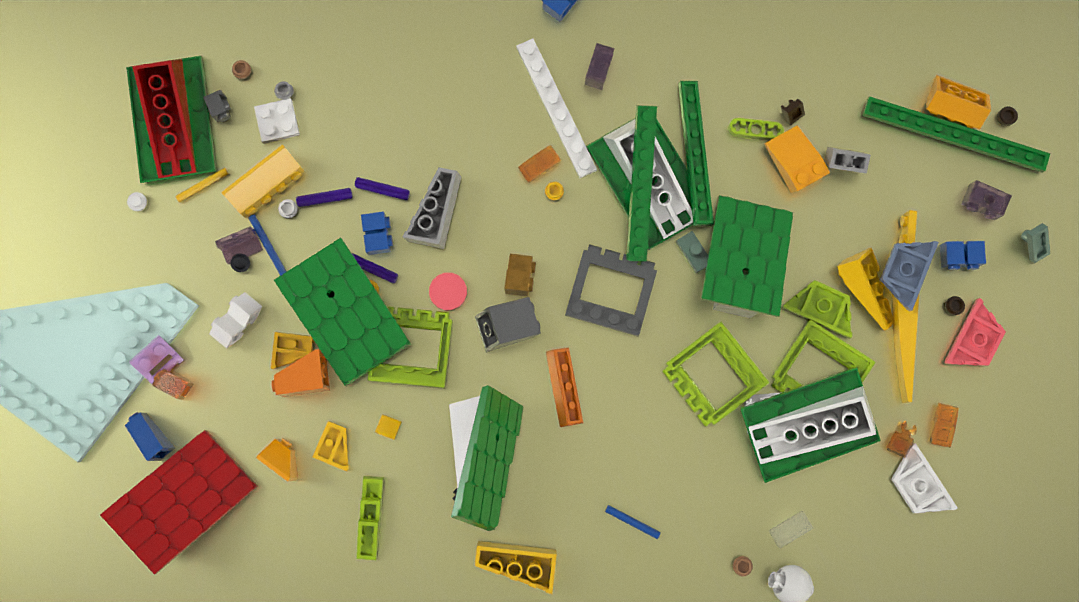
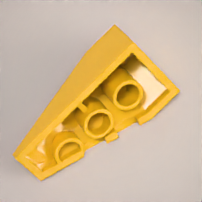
[837,248,894,331]

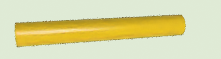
[175,168,229,202]

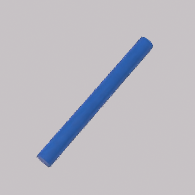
[248,214,287,276]

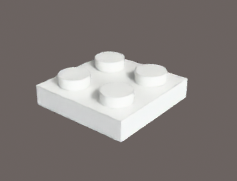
[254,98,300,144]

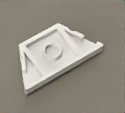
[891,443,958,513]

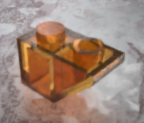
[152,368,194,400]

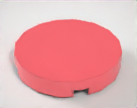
[429,273,467,311]

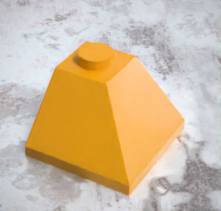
[256,438,298,482]

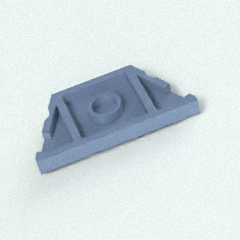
[880,241,939,311]

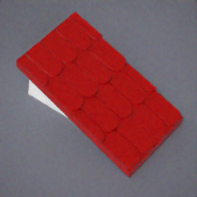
[100,430,258,575]

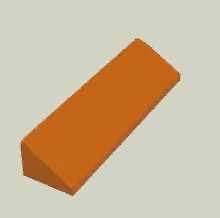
[546,347,583,427]

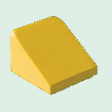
[375,414,402,440]

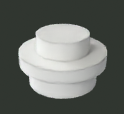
[127,192,147,211]
[278,199,298,218]

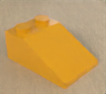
[764,125,830,193]

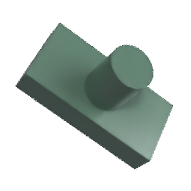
[1021,223,1050,263]
[676,231,708,273]

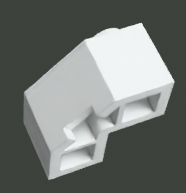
[209,292,262,349]

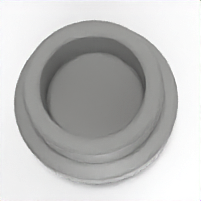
[274,81,294,100]

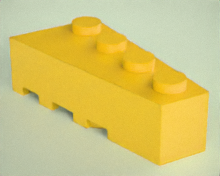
[475,541,557,594]

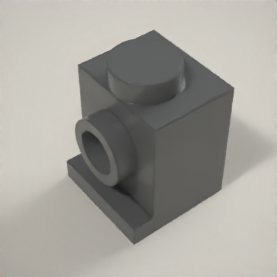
[204,90,231,122]

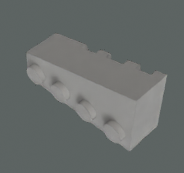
[403,167,461,249]

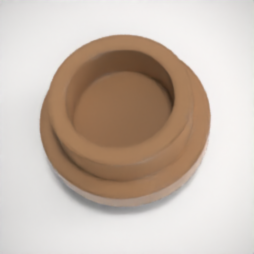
[232,60,251,79]
[733,556,753,576]

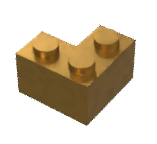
[504,253,536,297]

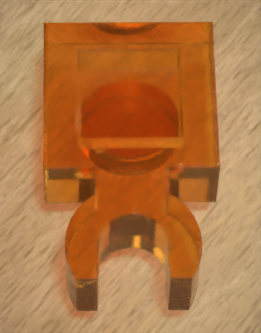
[887,421,917,458]

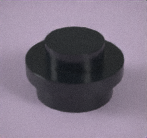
[230,253,250,272]

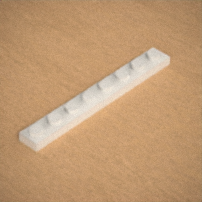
[516,38,597,178]

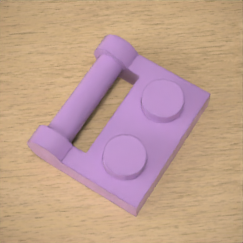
[129,335,184,387]

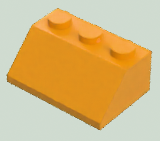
[926,75,991,129]

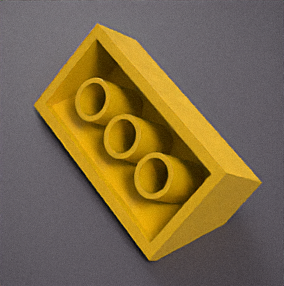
[221,144,304,218]

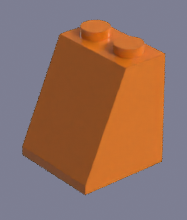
[272,349,330,397]

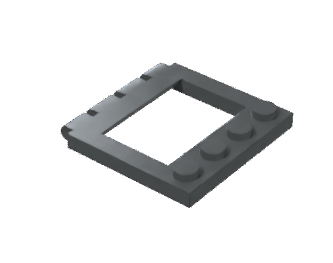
[565,244,657,337]

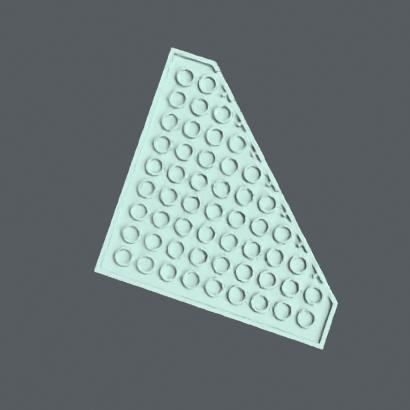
[0,283,199,462]

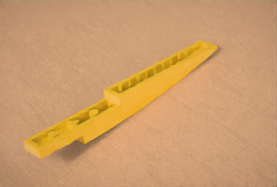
[892,210,919,403]

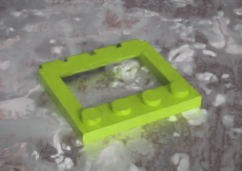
[367,306,453,389]
[771,320,876,393]
[662,322,770,427]

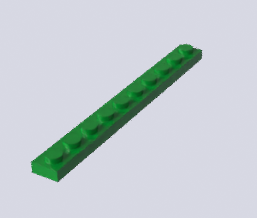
[862,96,1051,173]

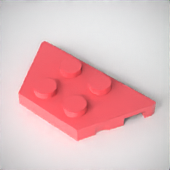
[944,298,1006,366]

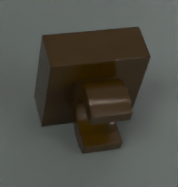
[781,99,805,125]

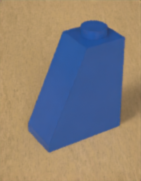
[125,412,175,461]

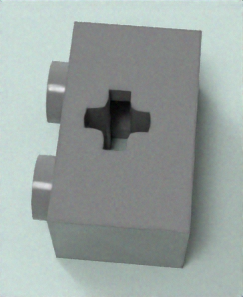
[824,147,871,174]

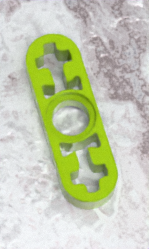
[728,118,784,141]

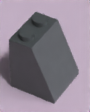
[475,297,541,352]

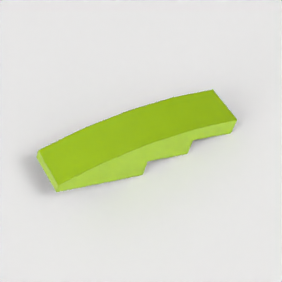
[357,476,384,560]

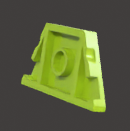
[782,280,852,339]

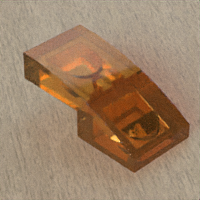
[518,145,561,183]
[930,403,959,448]

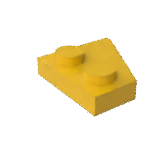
[271,332,314,369]
[312,421,348,471]

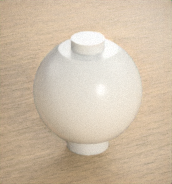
[768,565,814,602]

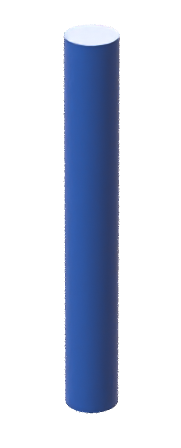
[605,505,661,539]

